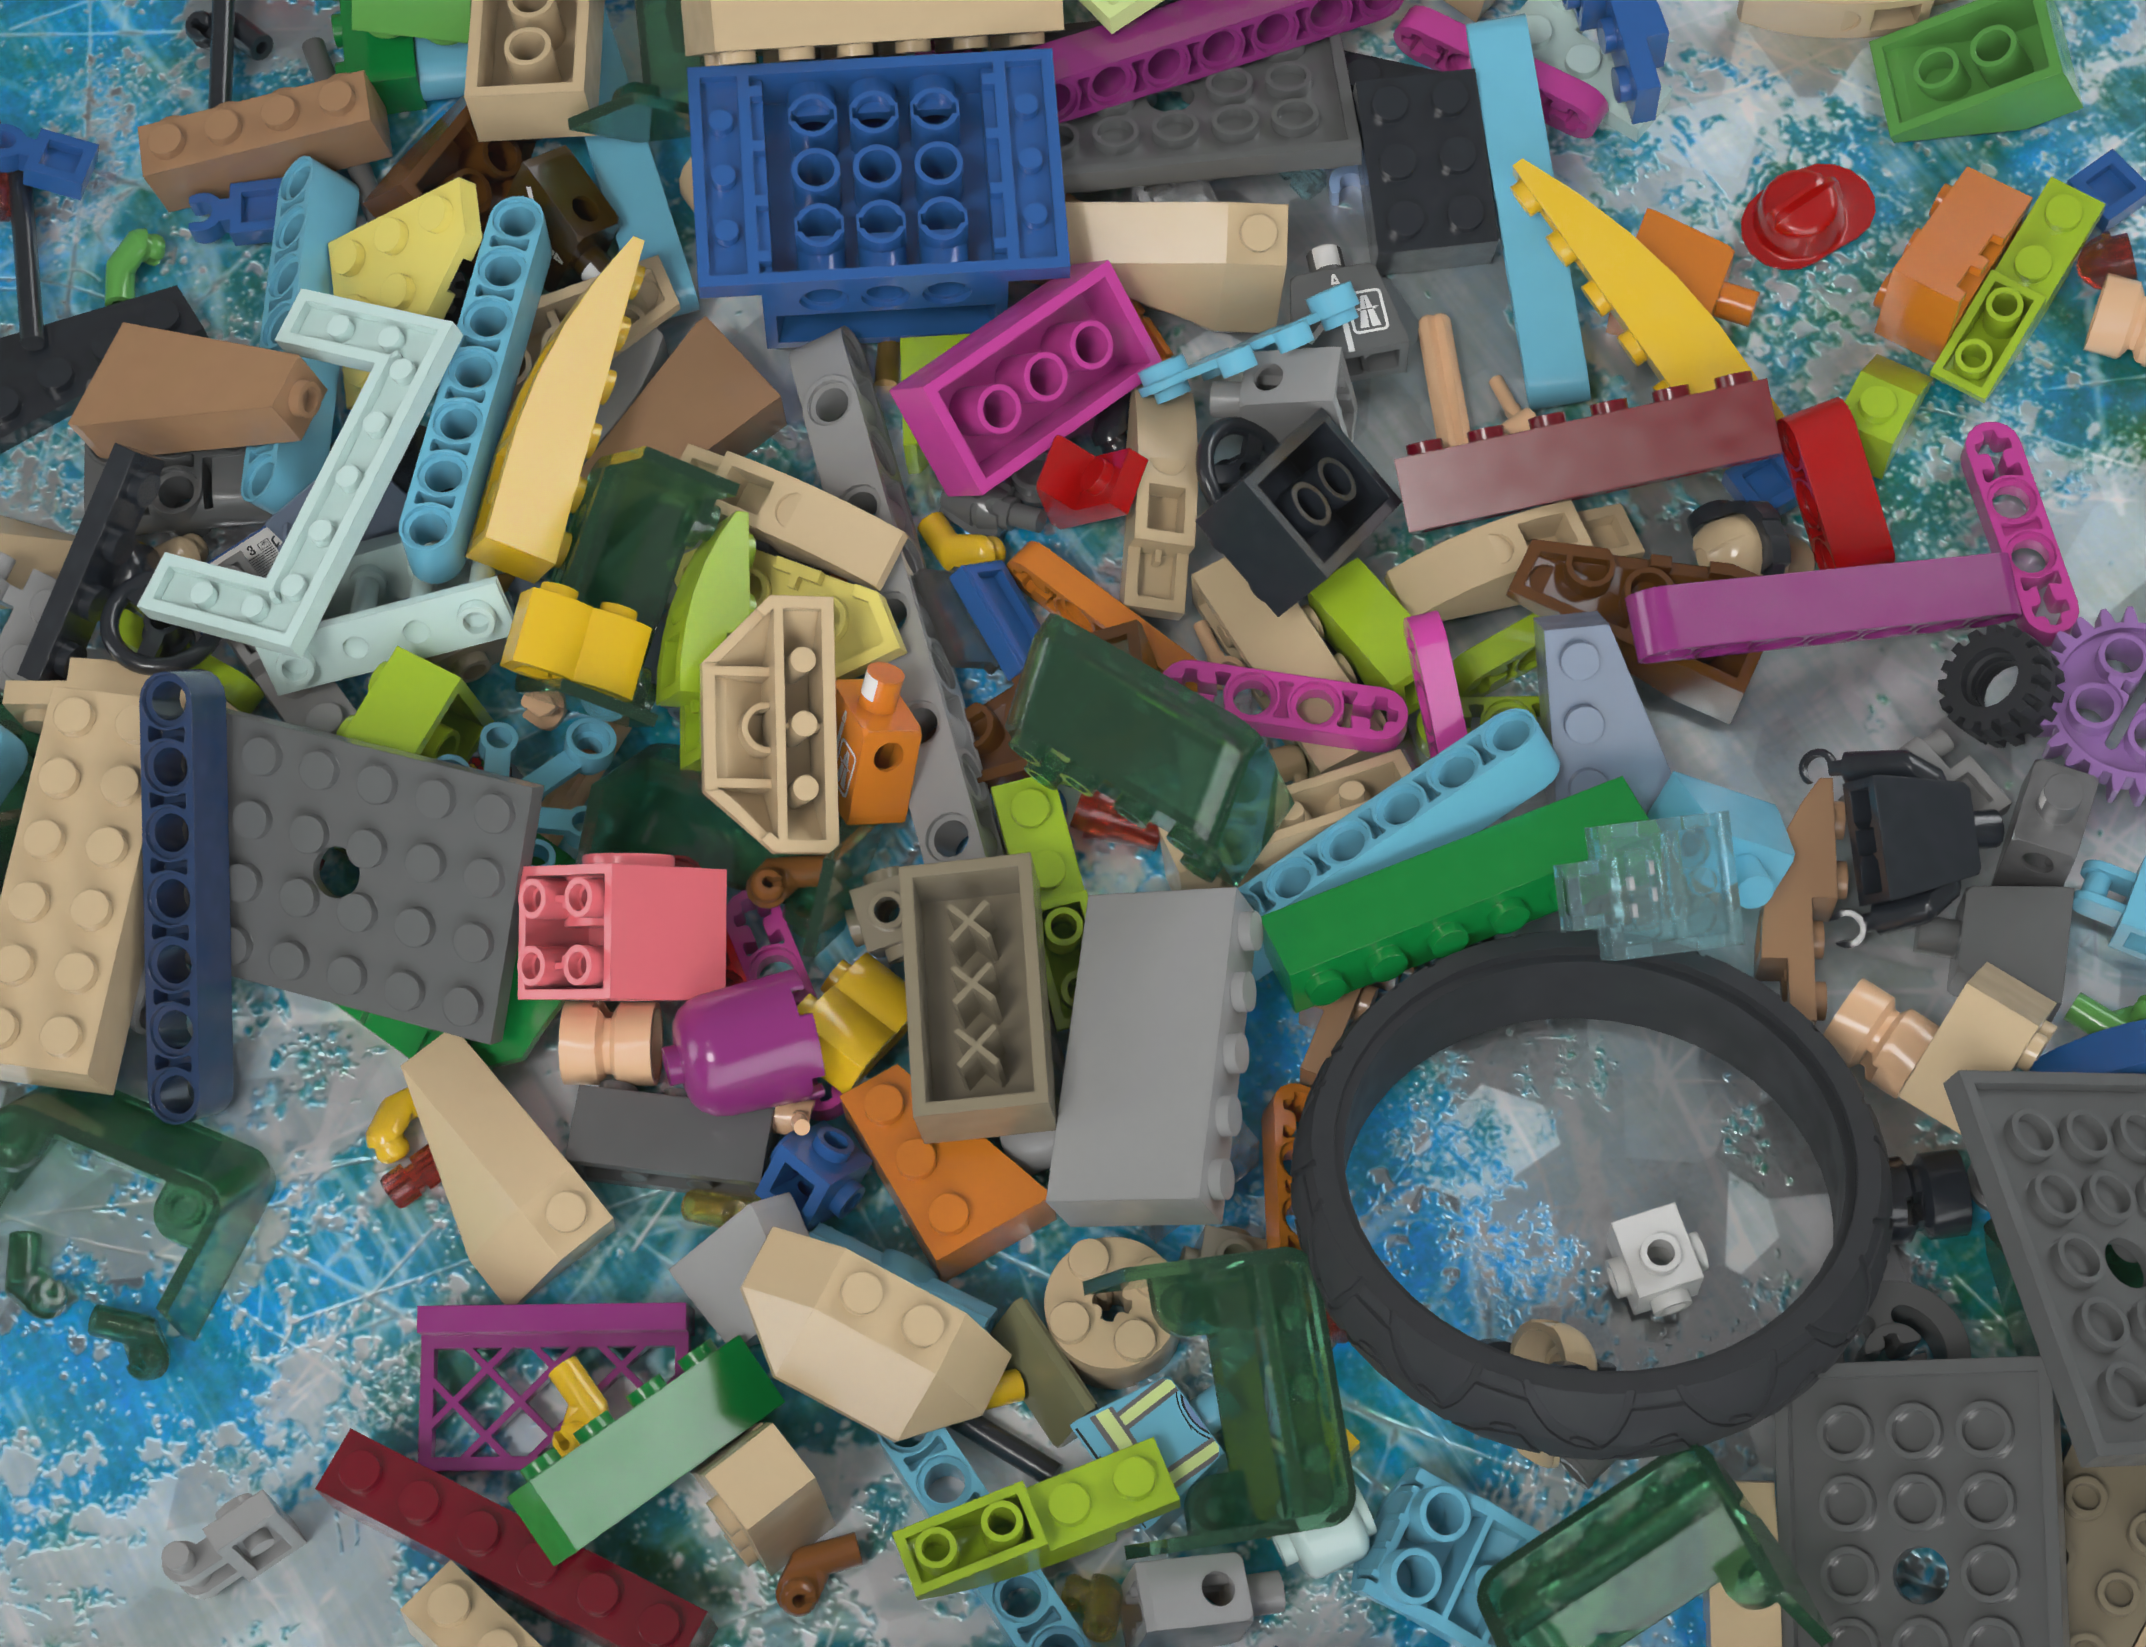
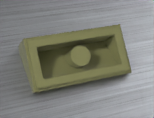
[990,1297,1098,1448]

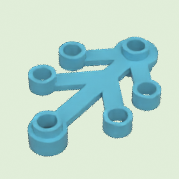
[1138,280,1360,404]
[437,717,617,866]

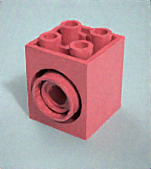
[517,853,727,1002]

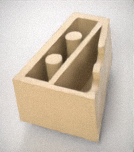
[691,1422,836,1576]

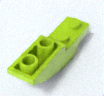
[1930,177,2106,403]
[656,511,757,771]
[991,771,1088,1032]
[892,1437,1181,1601]

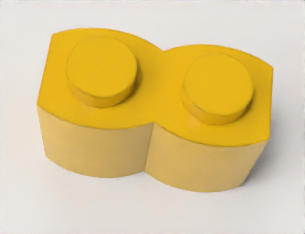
[500,581,652,705]
[797,952,908,1094]

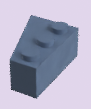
[1533,611,1672,812]

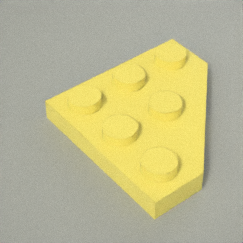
[328,177,482,410]
[667,548,907,681]

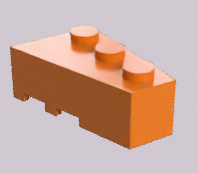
[1873,166,2033,363]
[839,1064,1057,1283]

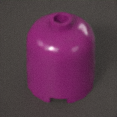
[661,969,825,1117]

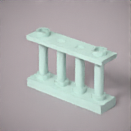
[255,532,514,696]

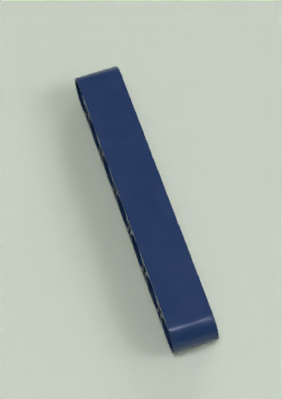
[139,669,234,1125]

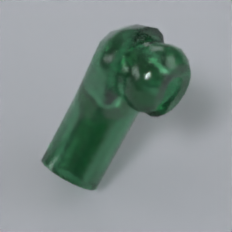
[4,1231,68,1319]

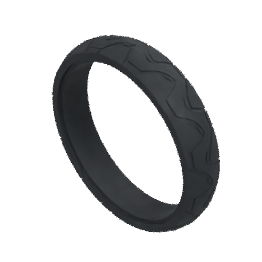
[1290,930,1893,1460]

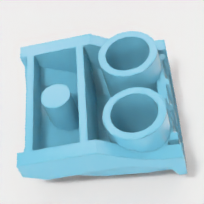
[1351,1467,1544,1647]

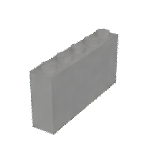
[1046,887,1263,1227]

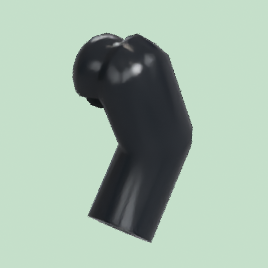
[1091,383,1142,454]

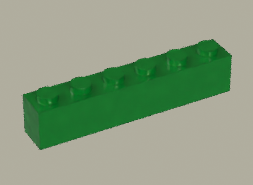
[1261,776,1658,1014]

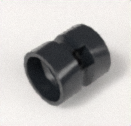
[1888,1149,1972,1245]

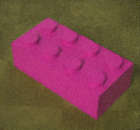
[889,260,1162,497]

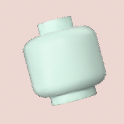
[1269,1475,1377,1579]

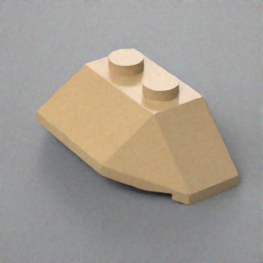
[700,595,839,855]
[740,1226,1012,1443]

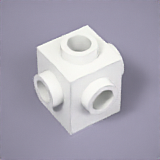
[1605,1202,1709,1317]

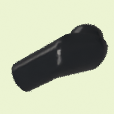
[185,10,274,61]

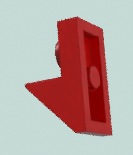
[1036,435,1148,530]

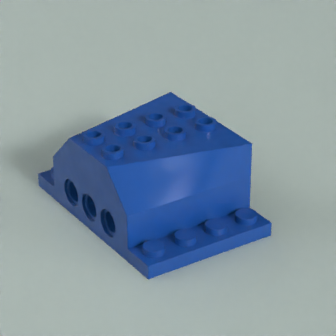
[687,48,1071,349]

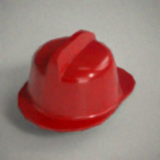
[1741,164,1876,270]

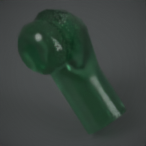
[88,1304,171,1381]

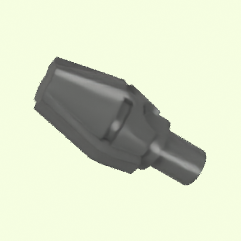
[939,481,1047,538]

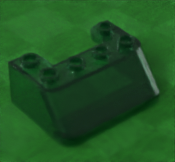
[1005,613,1295,887]

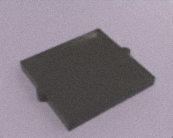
[913,566,1002,675]

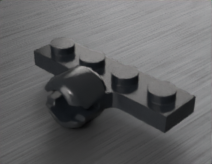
[17,443,166,681]

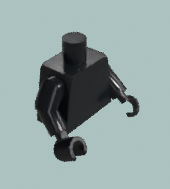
[1798,748,2005,948]

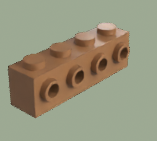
[138,70,393,212]

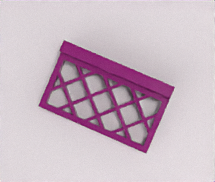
[417,1302,695,1472]

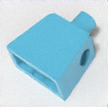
[1647,771,1795,909]

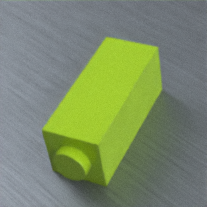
[1307,557,1420,715]

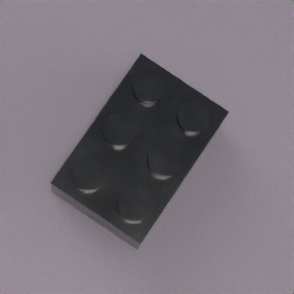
[1352,68,1499,276]
[1195,407,1402,617]

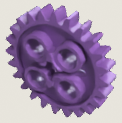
[2032,606,2146,807]

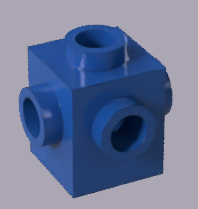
[754,1120,873,1231]

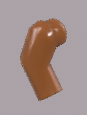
[746,855,831,909]
[776,1532,863,1617]

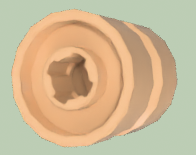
[2083,273,2146,367]
[1823,978,1940,1099]
[558,1001,663,1086]

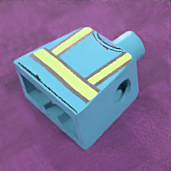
[1070,1376,1245,1542]

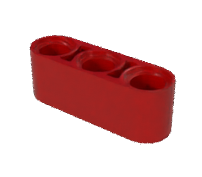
[1776,397,1895,570]

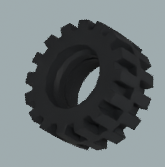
[1937,624,2065,748]

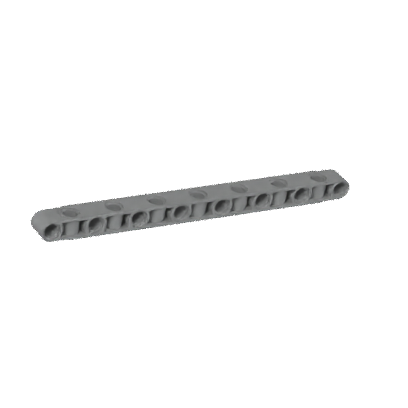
[789,325,1065,1176]

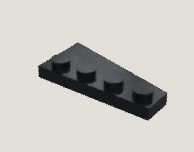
[0,285,208,454]

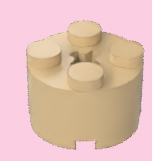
[1044,1237,1182,1390]

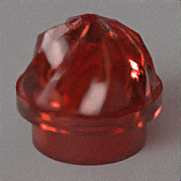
[2076,231,2138,290]

